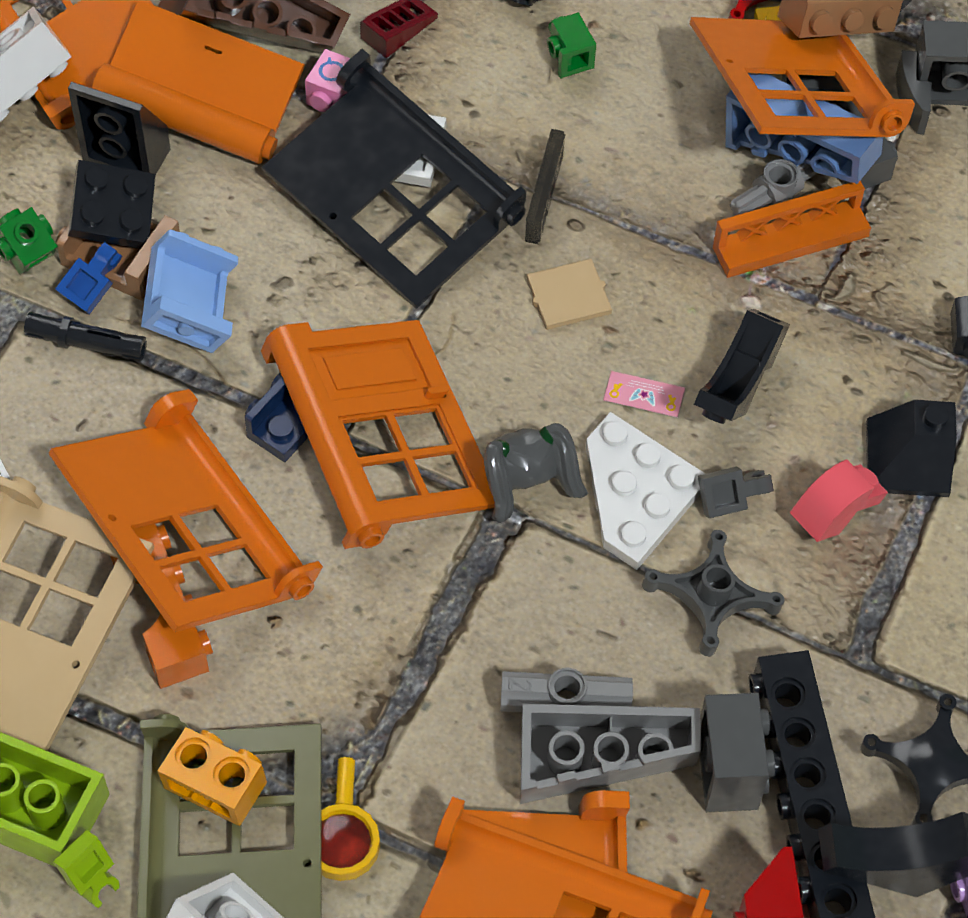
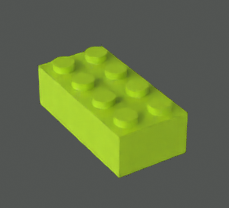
[0,732,110,867]

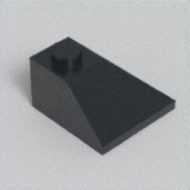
[866,400,957,497]

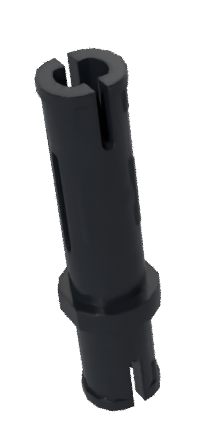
[24,312,147,361]

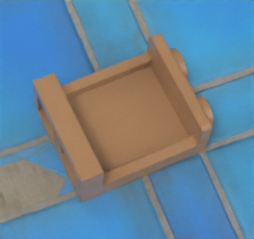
[56,215,180,301]

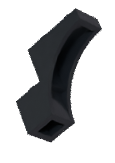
[694,309,790,424]

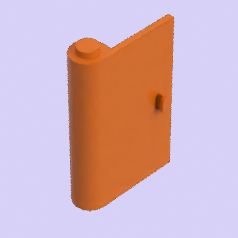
[92,0,305,164]

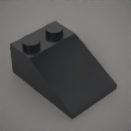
[68,82,171,174]

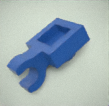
[55,242,122,315]

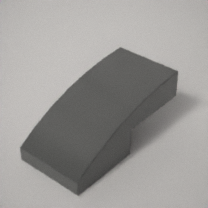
[896,50,931,135]

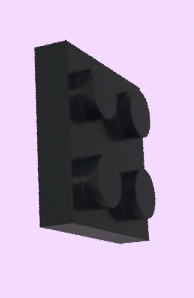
[68,160,156,249]

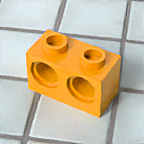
[157,727,267,826]

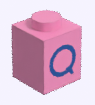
[305,49,351,112]

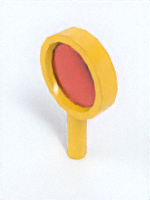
[310,757,380,881]

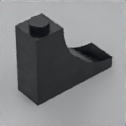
[818,812,968,897]

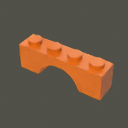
[110,524,213,689]

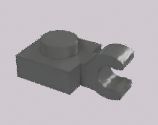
[698,466,774,519]

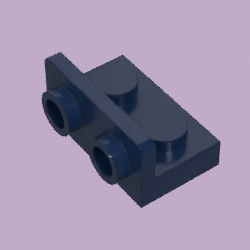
[245,373,308,463]

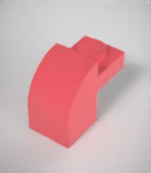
[790,459,888,542]

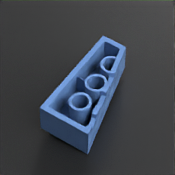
[725,73,883,184]

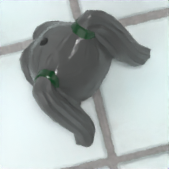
[484,423,588,523]

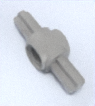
[730,159,817,216]

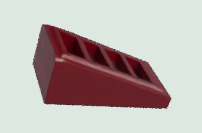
[360,0,438,58]

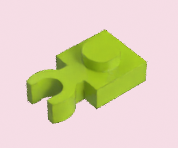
[53,830,120,908]

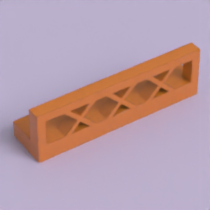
[713,180,871,278]

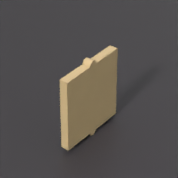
[527,258,612,330]

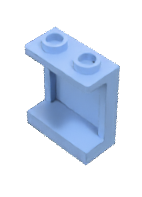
[141,230,238,353]

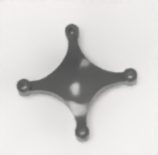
[642,530,785,657]

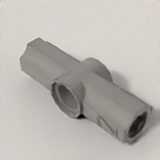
[500,668,633,712]

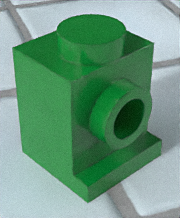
[547,12,597,79]

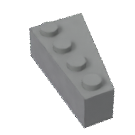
[520,704,701,804]

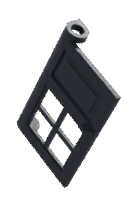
[262,49,526,309]

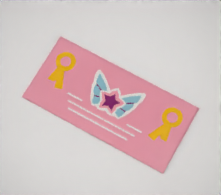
[603,371,685,418]

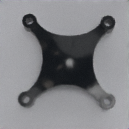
[860,694,968,825]

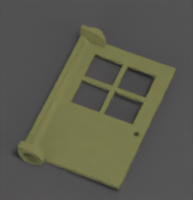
[137,714,322,918]

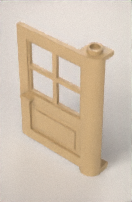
[0,476,155,751]

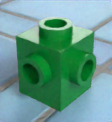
[0,207,58,275]

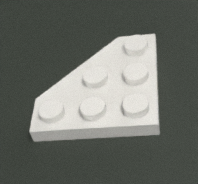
[586,412,705,570]

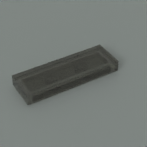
[525,129,566,244]

